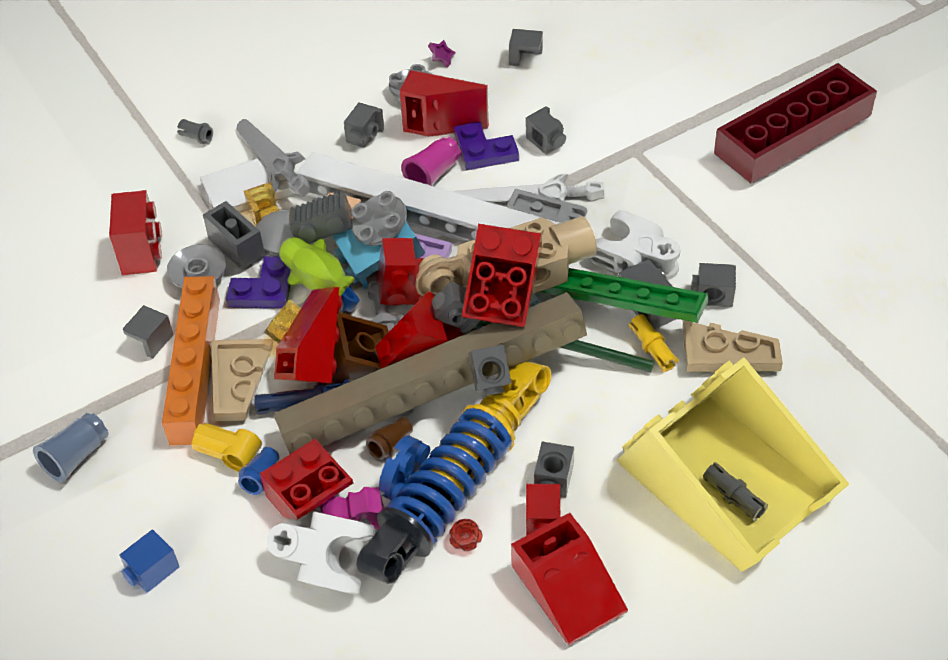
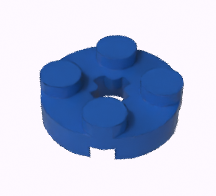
[379,435,431,500]

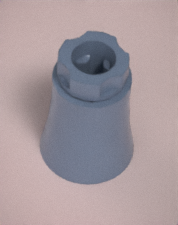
[33,413,109,482]

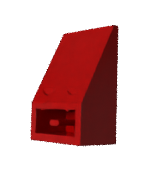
[399,70,489,137]
[462,223,542,328]
[274,287,342,383]
[511,512,628,646]

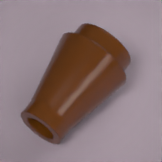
[366,417,413,461]

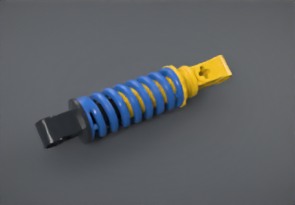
[356,361,551,584]

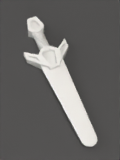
[452,173,604,202]

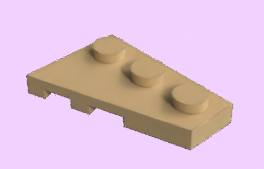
[682,320,783,372]
[211,339,273,421]

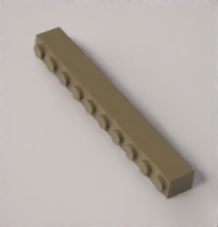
[274,292,587,454]

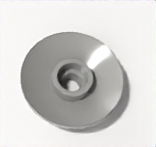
[167,244,226,288]

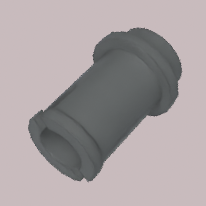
[177,119,213,144]

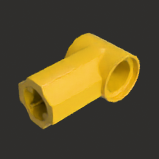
[191,423,262,472]

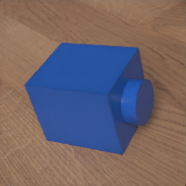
[119,529,180,593]

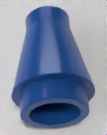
[238,447,280,495]

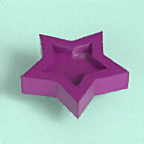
[428,40,456,67]

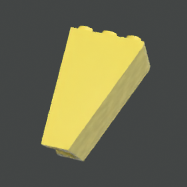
[617,357,849,572]

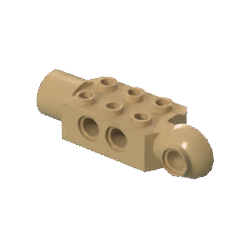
[416,216,597,297]

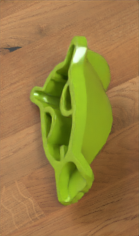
[279,237,355,296]

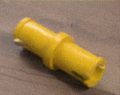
[628,314,679,372]

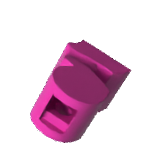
[320,487,384,530]

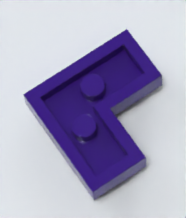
[454,122,519,170]
[226,256,291,308]

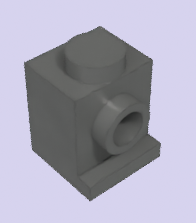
[343,102,384,148]
[525,106,566,154]
[431,281,481,335]

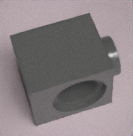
[691,263,736,307]
[468,345,511,396]
[534,441,574,498]

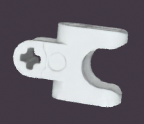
[590,210,681,280]
[267,512,375,594]

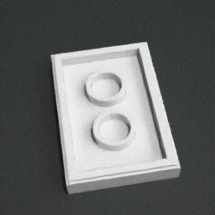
[200,158,296,212]

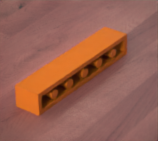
[162,276,220,445]

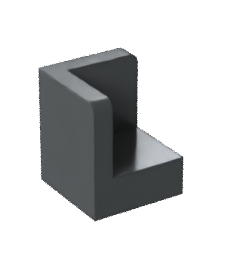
[509,29,543,66]
[122,305,174,359]

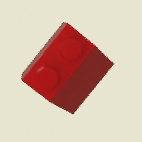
[375,291,448,369]

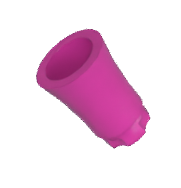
[401,137,461,186]

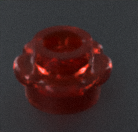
[449,519,483,551]

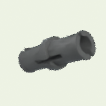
[703,462,768,521]

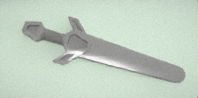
[236,119,311,197]

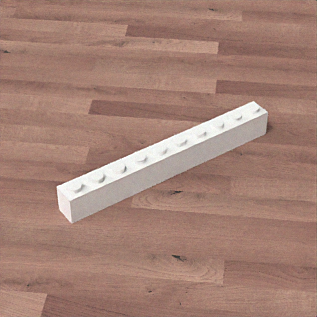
[296,152,560,242]

